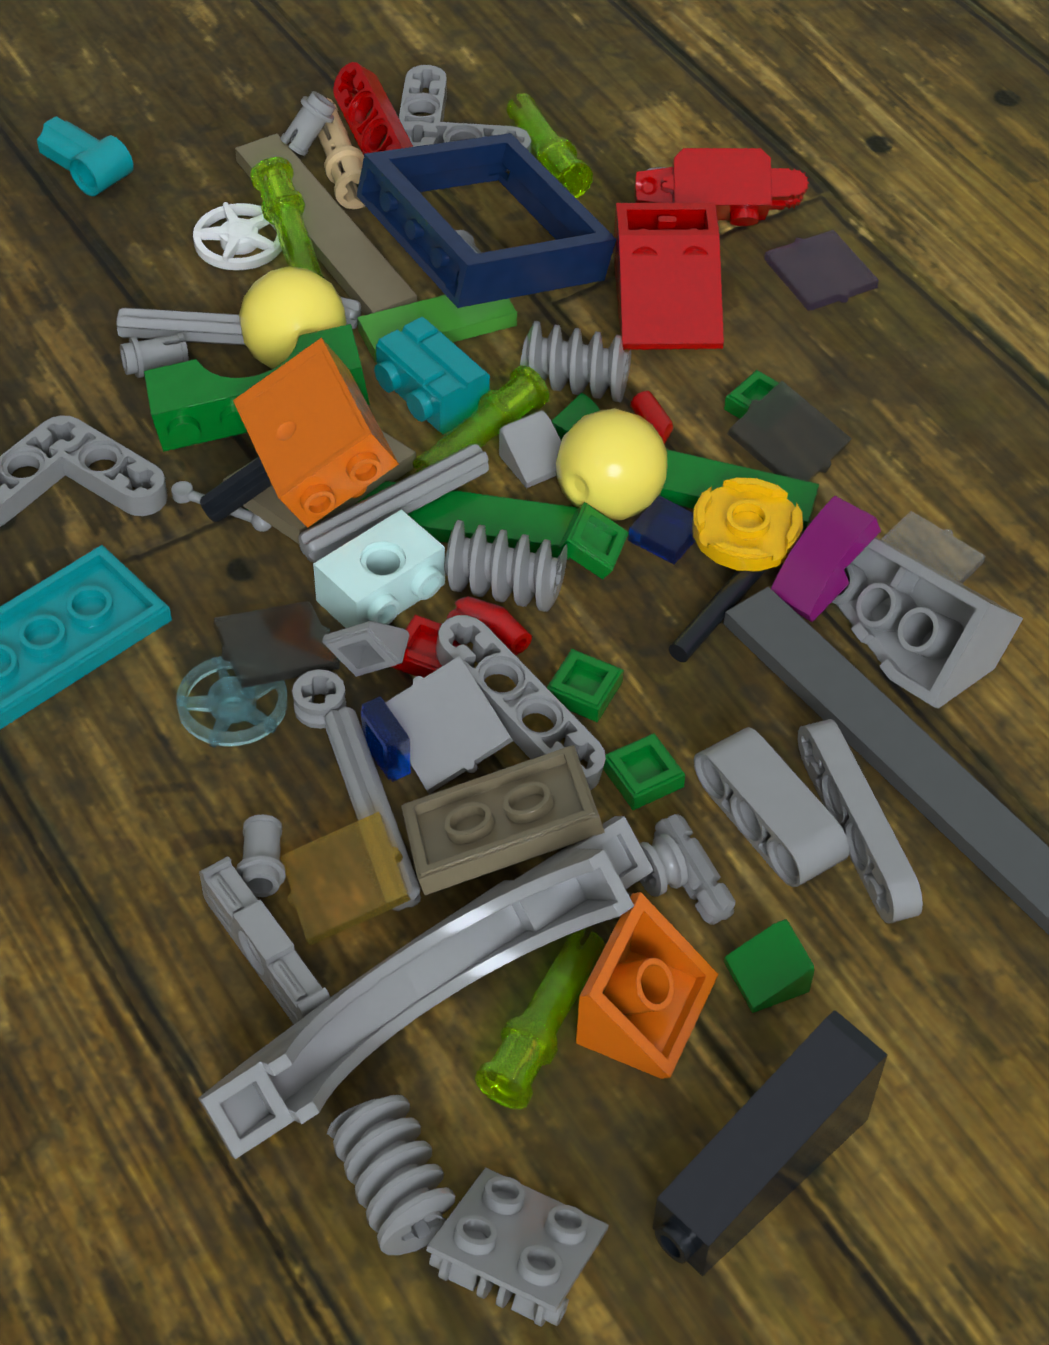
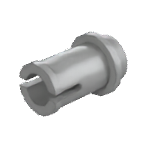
[280,91,336,156]
[120,333,189,378]
[236,814,286,897]

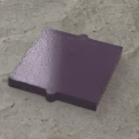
[764,230,879,311]

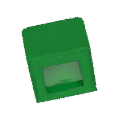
[724,919,815,1013]

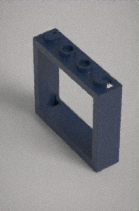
[356,133,616,308]

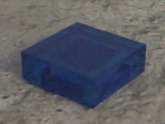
[628,496,695,565]
[361,696,411,782]

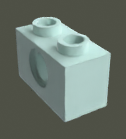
[313,509,445,628]

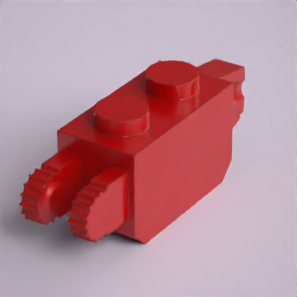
[634,148,809,226]

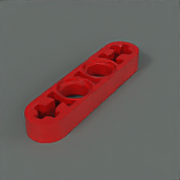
[333,62,413,154]

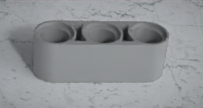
[694,727,850,887]

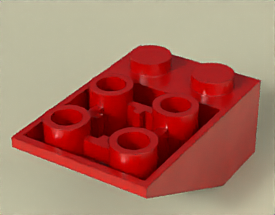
[613,202,724,350]

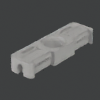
[199,856,330,1024]

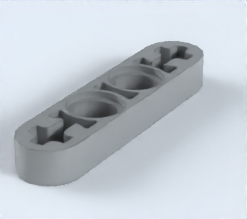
[436,615,606,790]
[798,719,923,923]

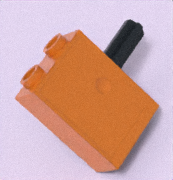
[199,337,399,528]

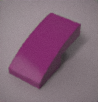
[771,495,881,622]

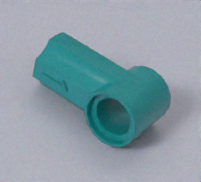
[37,116,134,196]

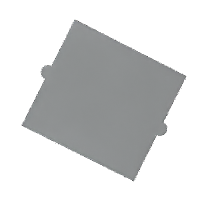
[377,655,513,794]

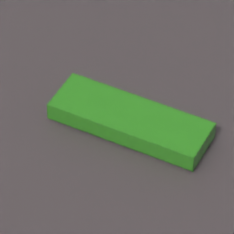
[357,295,517,363]

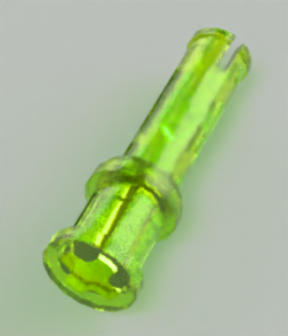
[507,93,593,198]
[250,157,325,279]
[413,366,550,473]
[475,928,605,1109]

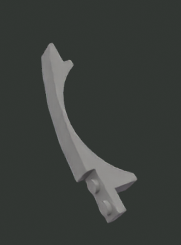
[198,816,654,1159]

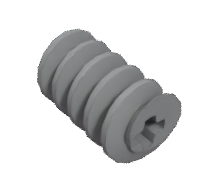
[519,321,631,402]
[444,520,568,612]
[327,1095,455,1255]

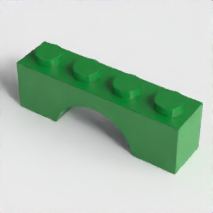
[144,324,370,452]

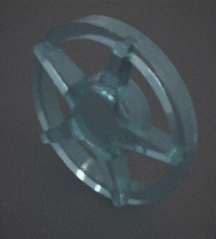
[176,655,288,747]

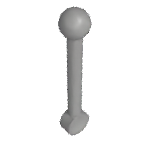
[171,481,272,532]

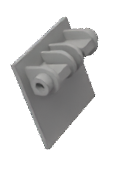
[426,1167,609,1327]

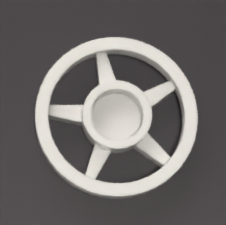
[193,202,285,270]

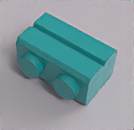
[374,316,490,435]

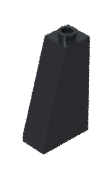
[652,1010,888,1276]

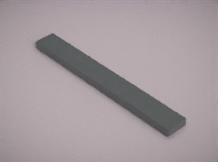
[724,587,1049,935]

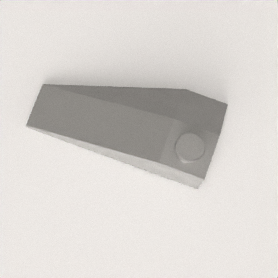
[831,537,1023,709]

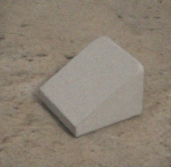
[499,411,561,489]
[322,621,409,677]

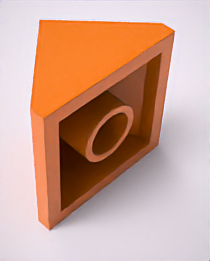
[576,892,719,1079]

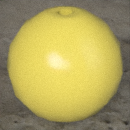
[239,266,346,369]
[556,408,668,521]

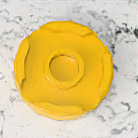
[692,477,803,572]

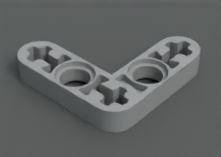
[399,65,532,171]
[0,415,168,527]

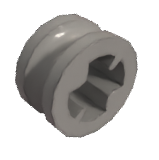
[292,669,347,729]
[639,834,688,897]

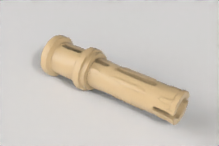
[318,98,365,210]

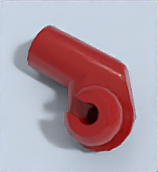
[630,391,674,445]
[446,596,532,655]

